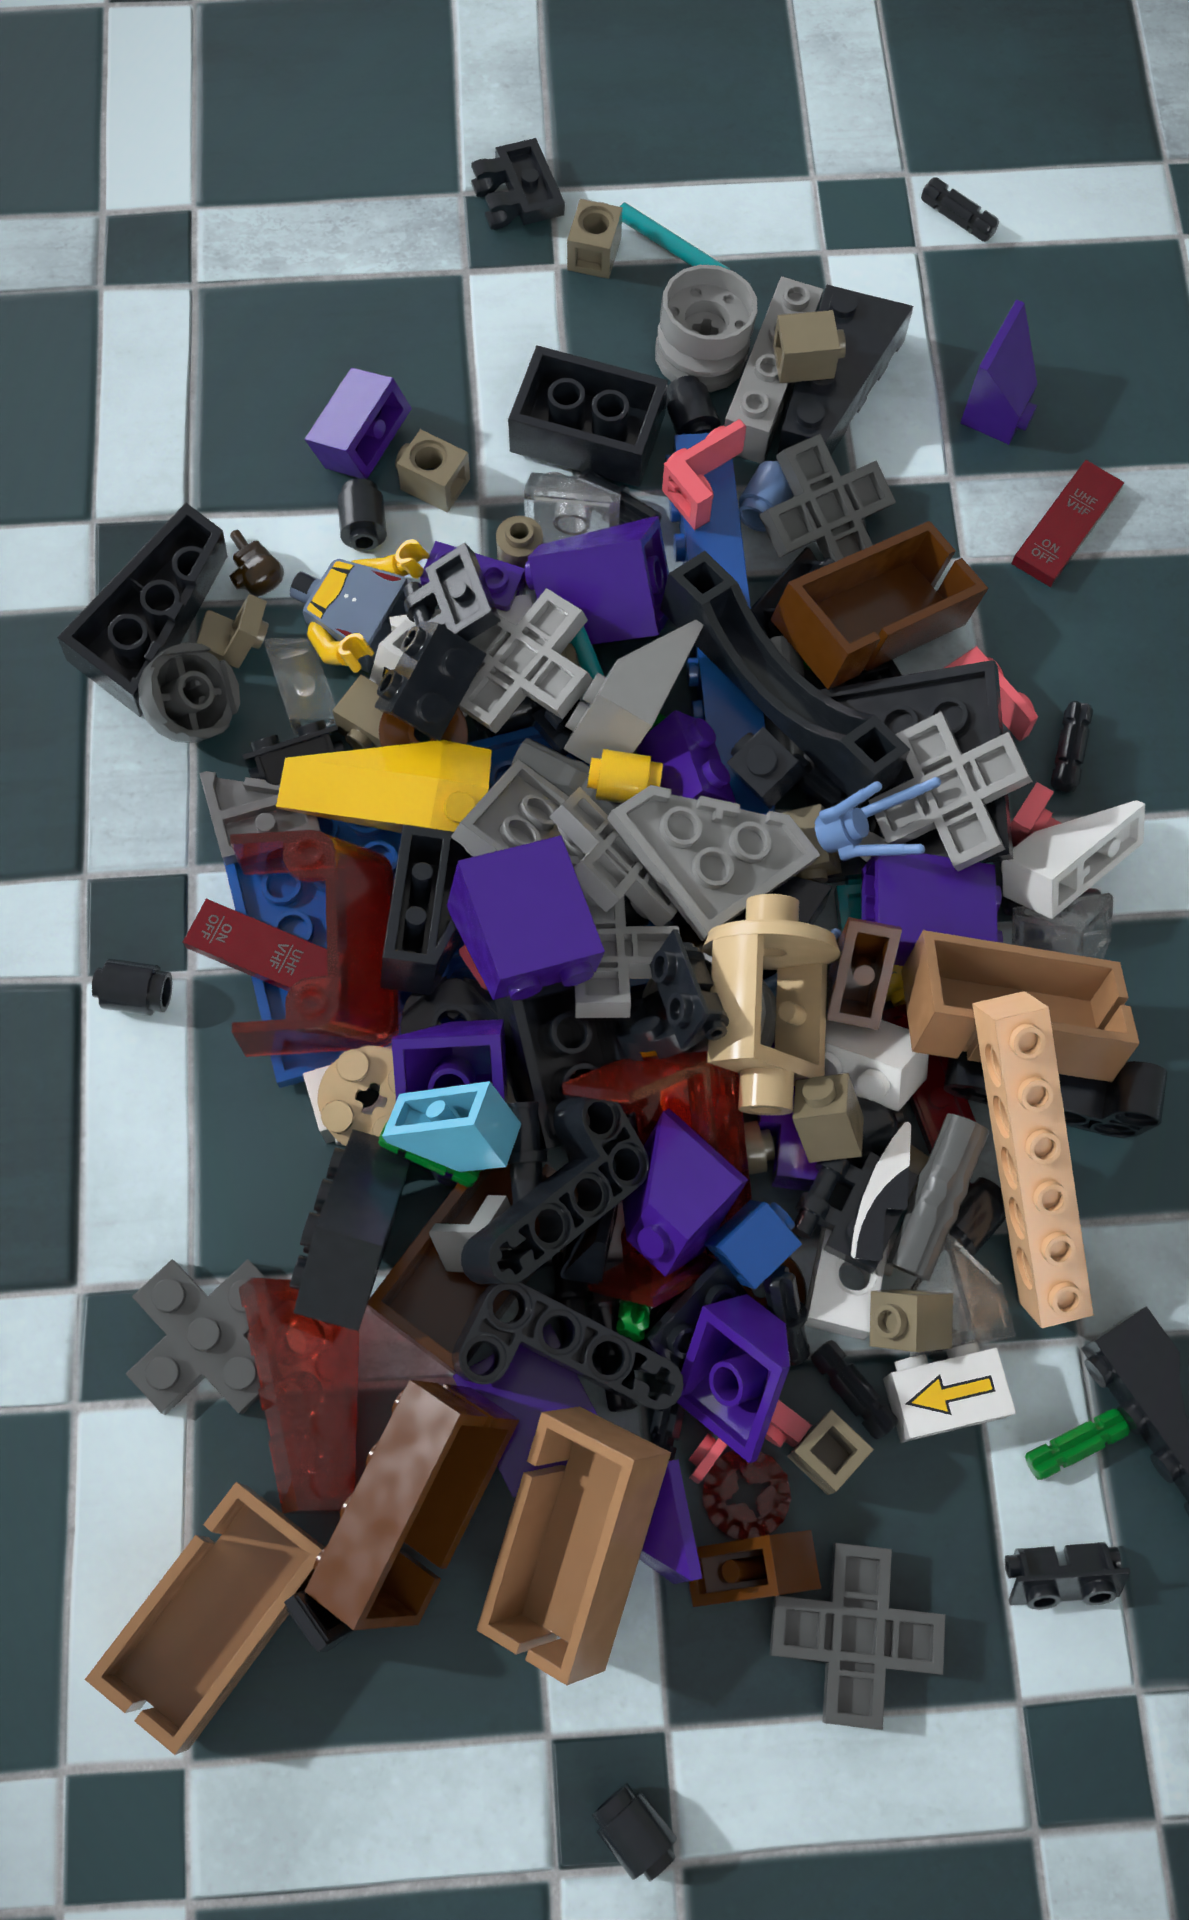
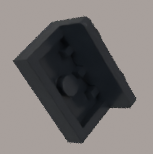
[375,621,487,741]
[636,1257,747,1369]

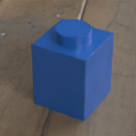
[704,1200,802,1289]

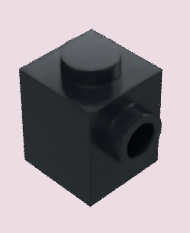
[727,727,805,809]

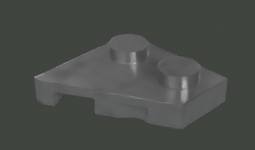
[199,771,323,865]

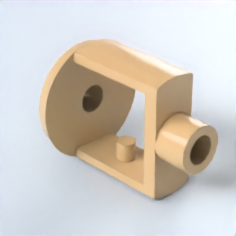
[702,894,841,1115]

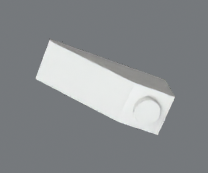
[1001,800,1145,919]

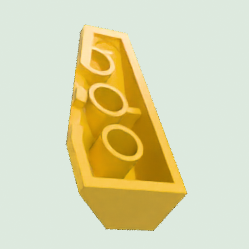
[276,740,492,833]

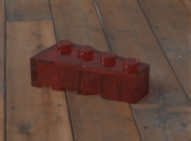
[238,1278,359,1514]

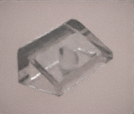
[264,638,335,736]

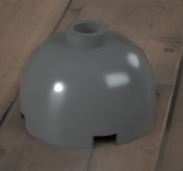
[138,642,240,743]

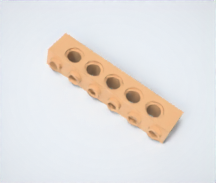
[972,991,1094,1328]

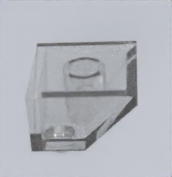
[524,472,621,544]

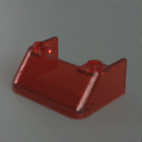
[230,830,400,1057]
[562,1051,752,1307]

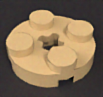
[317,1046,396,1146]

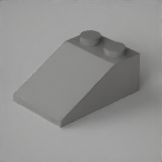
[564,620,704,764]

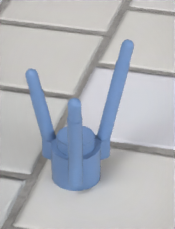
[815,777,941,861]

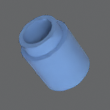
[738,461,794,532]

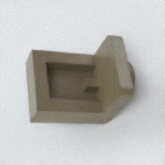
[196,594,269,669]

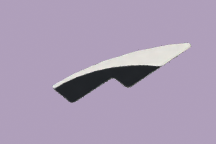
[851,1122,911,1261]

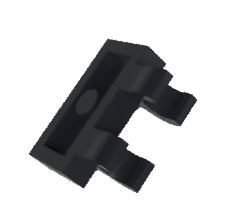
[471,138,565,230]

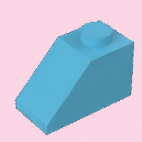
[382,1081,521,1172]

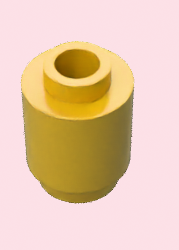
[587,749,663,803]

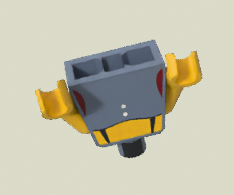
[290,539,430,673]

